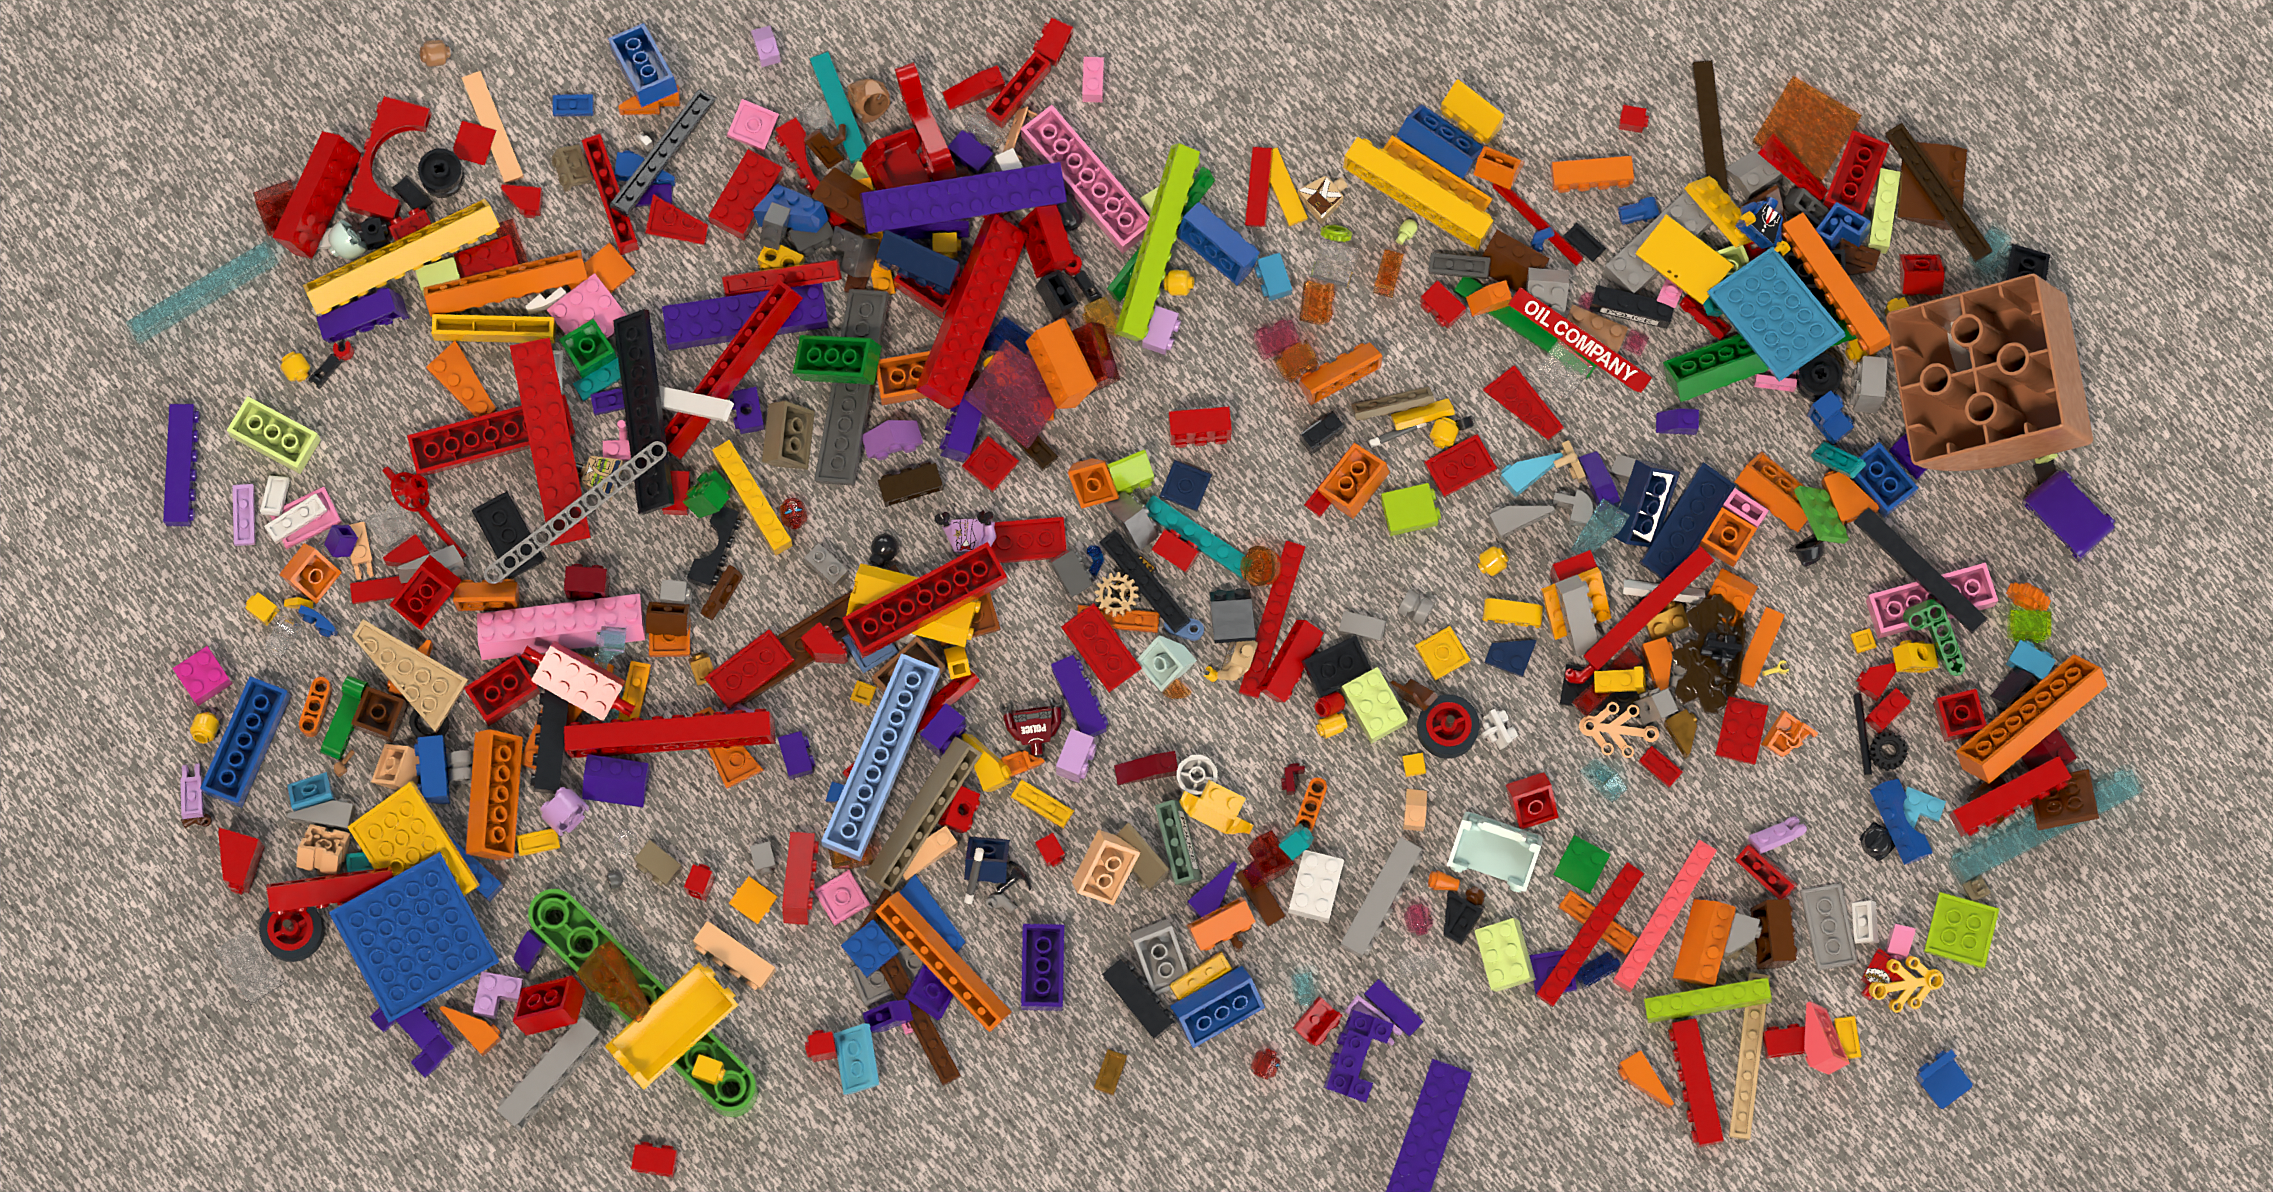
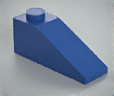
[614,150,676,187]

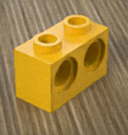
[757,245,805,270]

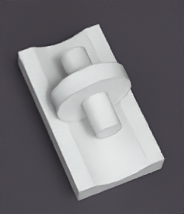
[1481,709,1518,750]

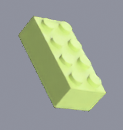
[227,396,321,474]

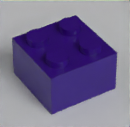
[920,703,967,758]

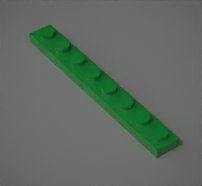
[1107,166,1216,302]

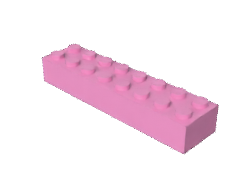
[1021,105,1149,254]
[477,594,645,660]

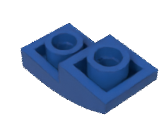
[298,605,338,637]

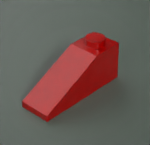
[942,65,1005,111]

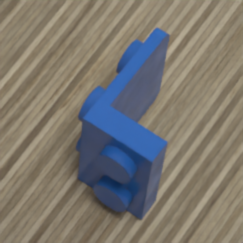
[1915,1049,1973,1109]

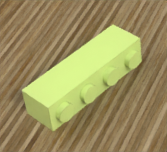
[1867,168,1901,254]

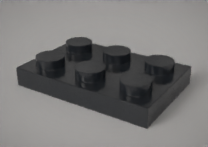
[1301,635,1372,698]

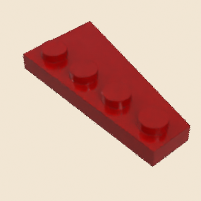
[1758,133,1828,201]
[1483,365,1564,441]

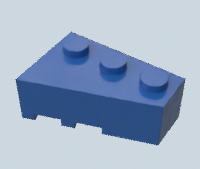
[753,184,829,233]

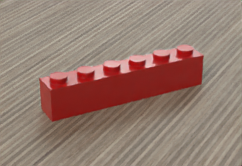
[581,134,639,255]
[1949,756,2072,837]
[266,866,393,914]
[1668,1018,1724,1148]

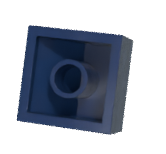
[964,836,1010,883]

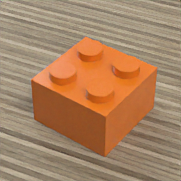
[1699,507,1757,568]

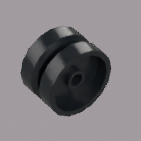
[418,148,464,198]
[1796,353,1843,402]

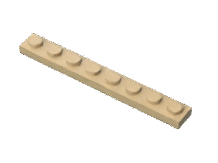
[1729,973,1770,1140]

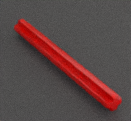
[1492,183,1583,266]

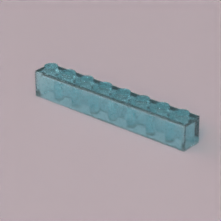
[125,241,279,345]

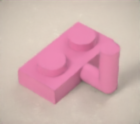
[603,420,631,461]

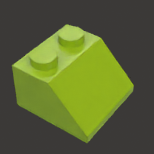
[1107,449,1154,495]

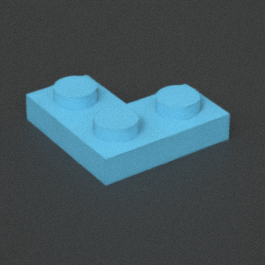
[1903,787,1946,828]

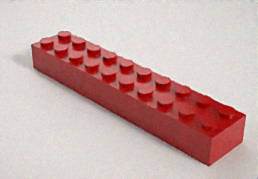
[915,214,1028,409]
[509,337,591,546]
[564,709,776,758]

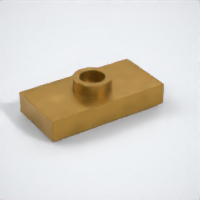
[1094,1049,1127,1096]

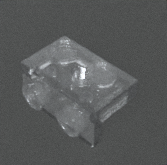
[964,111,1008,149]

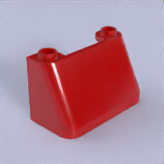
[861,128,931,191]

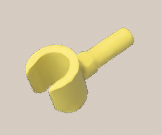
[1762,660,1789,676]

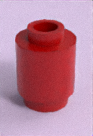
[1314,691,1345,717]

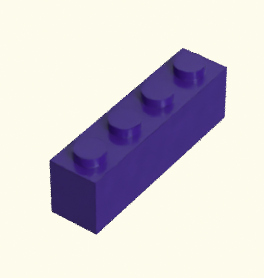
[1051,655,1109,737]

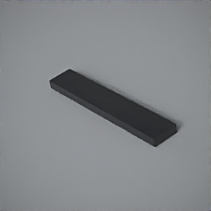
[1099,530,1191,634]

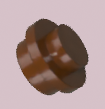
[1465,886,1485,905]

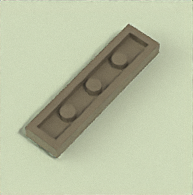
[1351,386,1435,421]

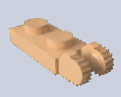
[350,522,374,580]

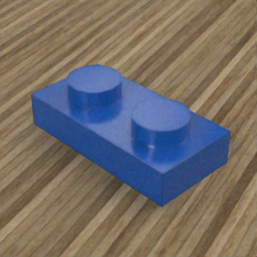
[553,94,593,117]

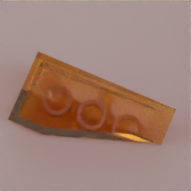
[576,941,651,1023]

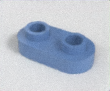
[1164,617,1204,641]

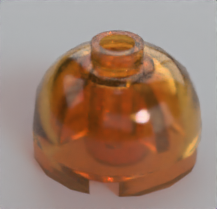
[1240,546,1282,587]

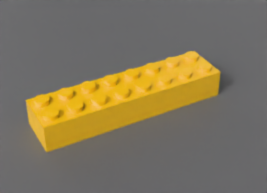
[1343,136,1494,251]

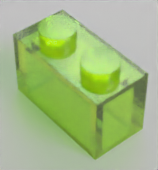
[2007,610,2051,643]

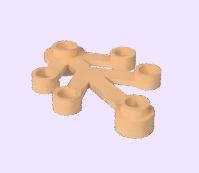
[1579,702,1659,758]

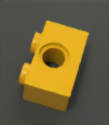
[1892,640,1939,673]

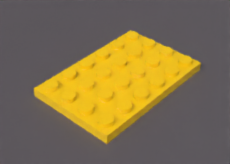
[348,781,480,896]

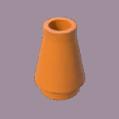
[1428,870,1460,891]

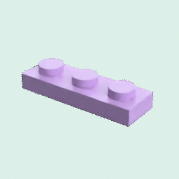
[233,484,255,546]

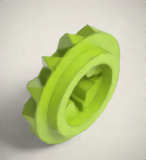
[1320,225,1352,242]

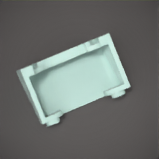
[1447,812,1543,892]

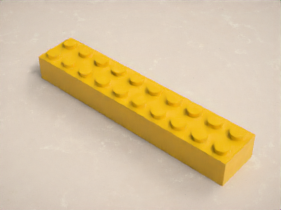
[303,198,500,314]

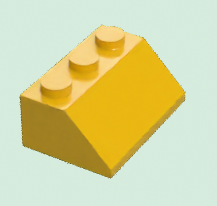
[1440,79,1505,145]

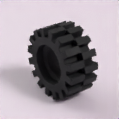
[1869,732,1908,771]

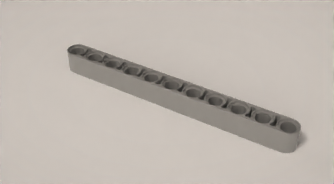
[484,441,667,584]

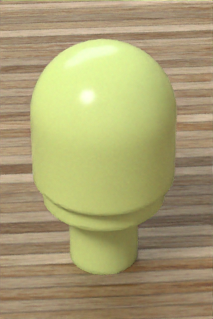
[1396,219,1418,245]

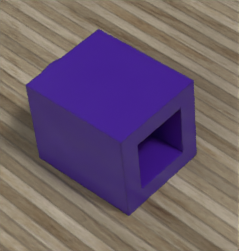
[324,525,358,558]

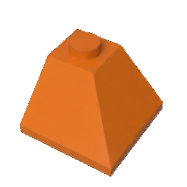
[1067,458,1119,509]

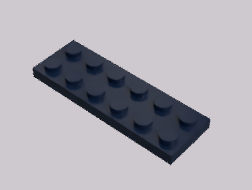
[1639,462,1736,580]

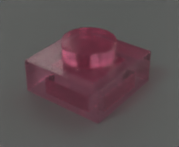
[1622,330,1649,357]

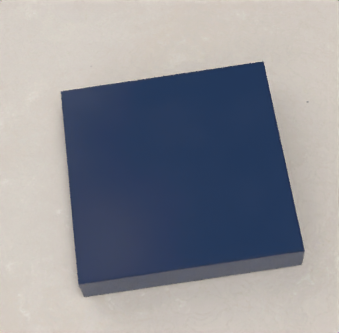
[1159,460,1212,512]

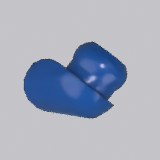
[1531,227,1555,253]

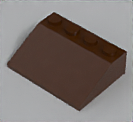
[1897,142,1967,230]

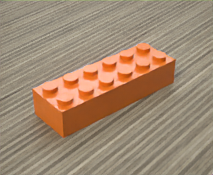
[466,729,523,861]

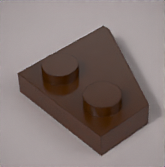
[1839,240,1881,276]

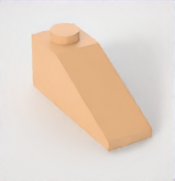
[903,826,958,881]

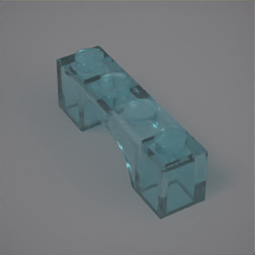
[594,626,626,713]

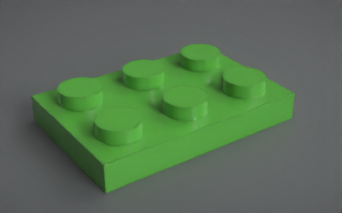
[1794,486,1849,544]

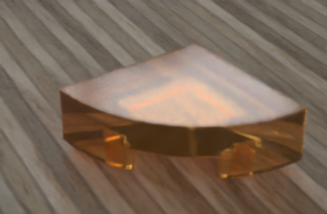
[1163,679,1192,699]

